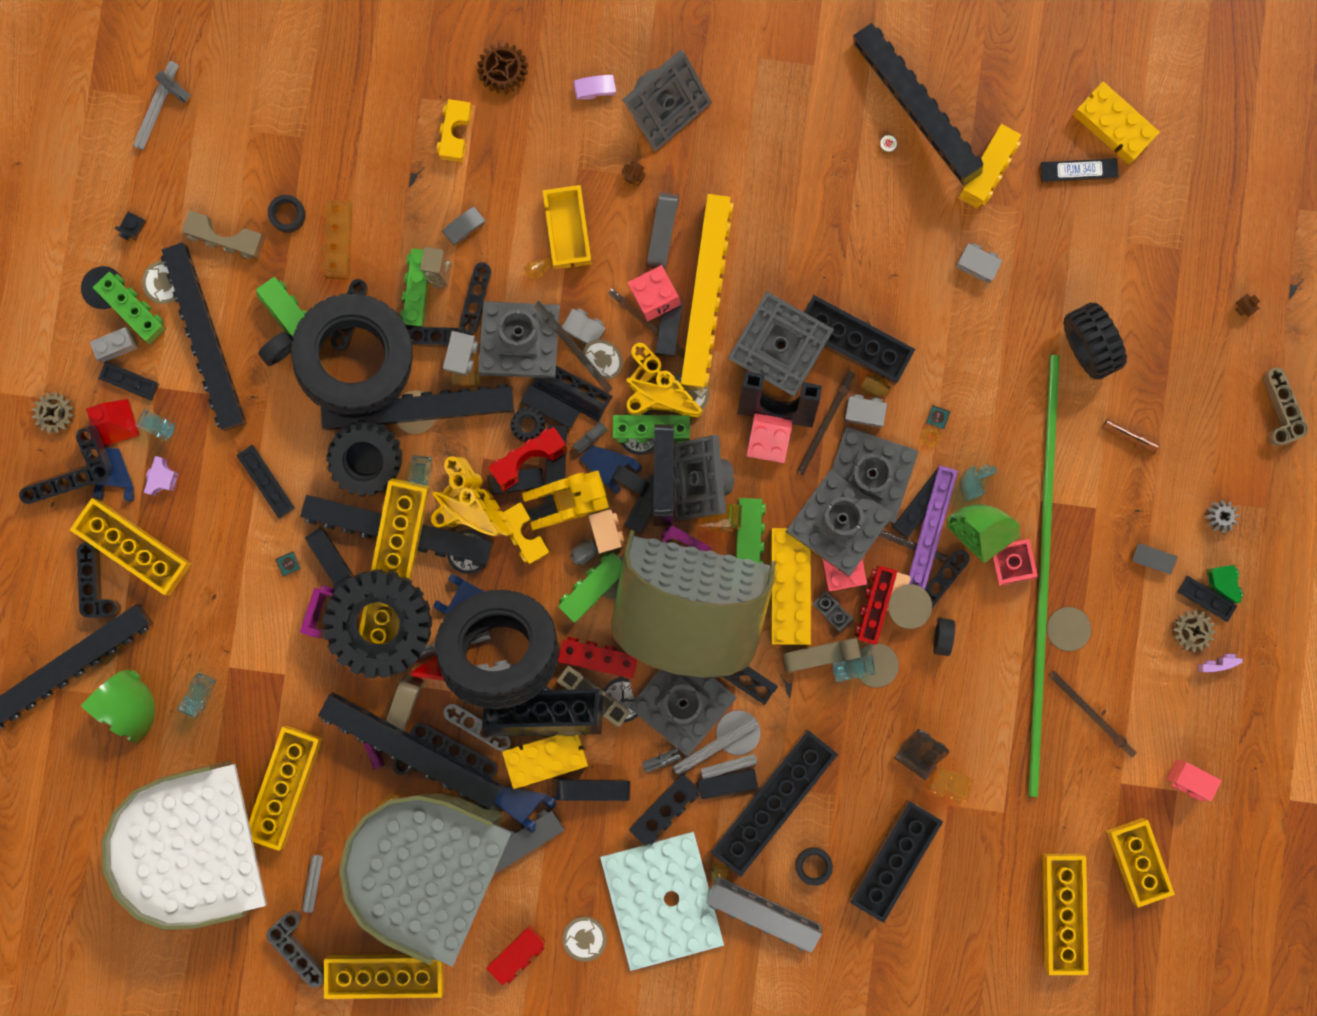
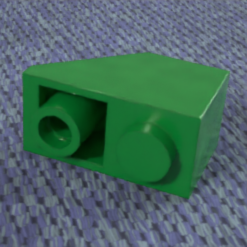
[1207,565,1243,603]

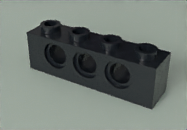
[629,773,700,846]

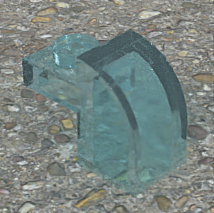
[135,409,176,441]
[408,455,432,486]
[960,464,998,502]
[832,655,876,682]
[177,672,216,718]

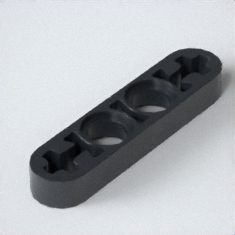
[460,262,492,335]
[331,279,368,351]
[925,550,969,607]

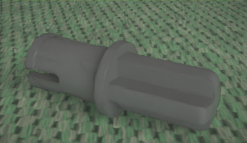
[155,71,191,104]
[573,421,608,453]
[642,748,681,773]

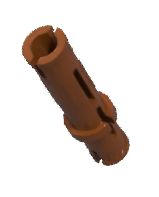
[1102,418,1160,455]

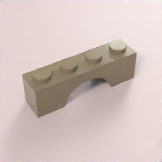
[182,210,265,260]
[420,247,452,289]
[557,665,631,727]

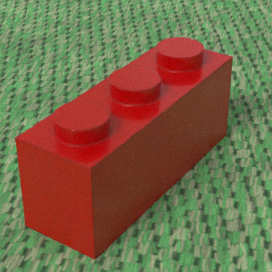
[486,925,546,986]

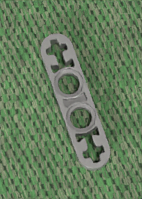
[444,704,511,751]

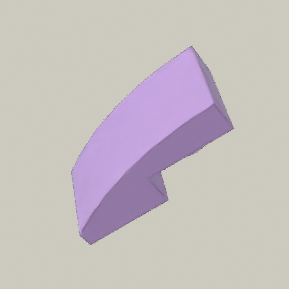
[573,75,616,99]
[1198,654,1243,672]

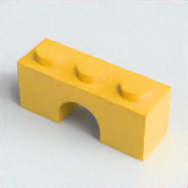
[437,99,473,163]
[503,502,550,564]

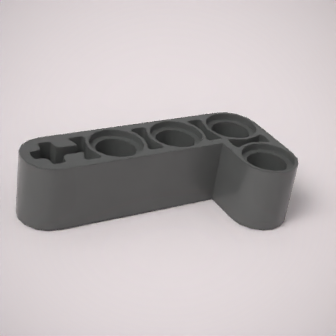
[646,191,680,270]
[266,910,324,988]

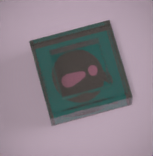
[926,405,951,430]
[275,551,301,577]

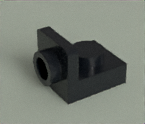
[114,211,146,241]

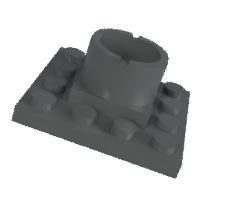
[622,49,712,152]
[728,292,834,397]
[478,301,560,378]
[831,427,919,524]
[673,435,734,521]
[786,470,893,577]
[629,670,737,757]

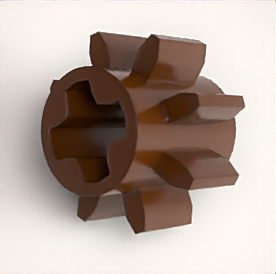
[622,161,645,185]
[1235,293,1260,317]

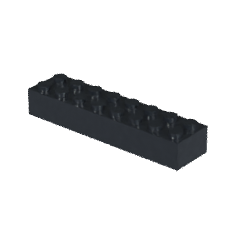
[710,729,838,877]

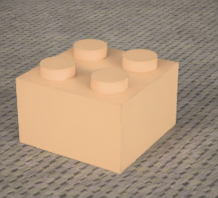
[589,509,625,554]

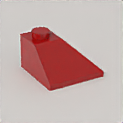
[86,399,140,447]
[411,656,444,681]

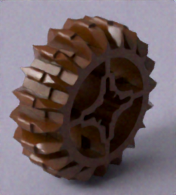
[477,42,528,94]

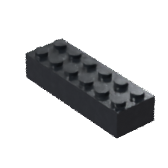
[804,295,915,385]
[482,689,603,737]
[848,799,943,923]

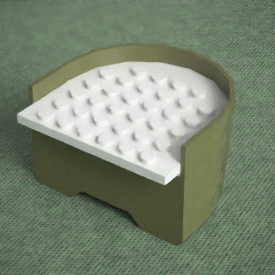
[102,760,267,930]

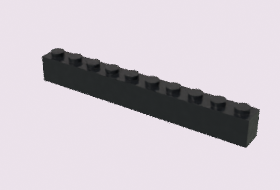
[853,23,984,186]
[161,242,247,431]
[320,384,515,430]
[300,495,494,567]
[0,604,153,730]
[318,692,503,809]

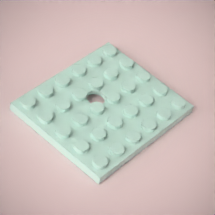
[600,831,724,971]

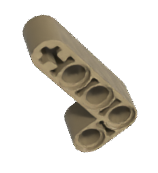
[1262,367,1308,447]
[782,638,861,672]
[386,674,424,731]

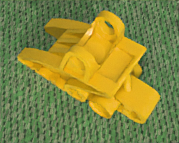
[626,343,703,418]
[431,456,515,536]
[522,470,609,530]

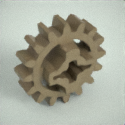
[32,392,75,434]
[1172,610,1216,652]

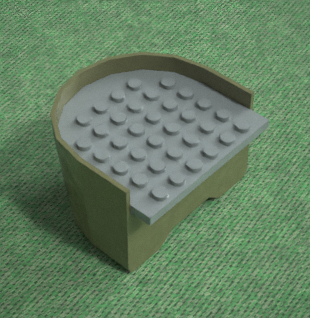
[611,530,776,678]
[339,793,512,967]

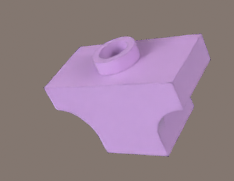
[144,456,179,496]

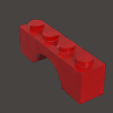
[488,427,568,491]

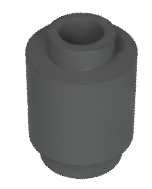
[570,539,599,566]

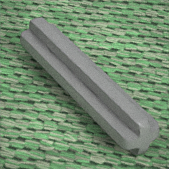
[701,754,757,779]
[302,855,323,913]

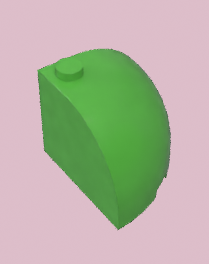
[946,504,1020,563]
[81,670,155,743]

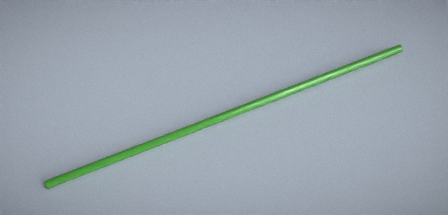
[1028,355,1060,797]

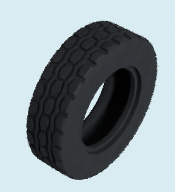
[291,293,413,416]
[435,589,559,709]

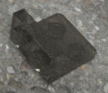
[894,729,950,781]

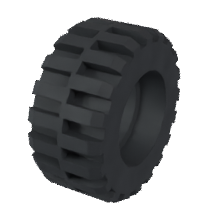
[1063,302,1127,380]
[326,420,403,497]

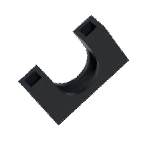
[737,371,822,428]

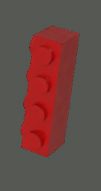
[854,565,898,645]
[558,636,638,679]

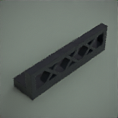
[532,366,613,422]
[722,666,778,705]

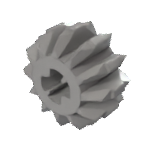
[1205,500,1240,533]

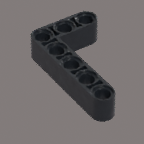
[19,424,113,504]
[653,424,674,526]
[393,722,499,777]

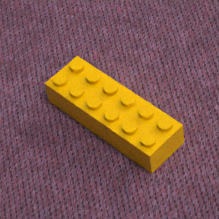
[70,498,192,596]
[771,528,811,645]
[249,726,323,851]
[1042,853,1088,975]
[324,954,444,999]

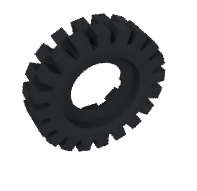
[322,569,432,679]

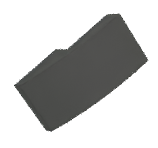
[442,207,485,246]
[1132,543,1178,575]
[812,591,854,633]

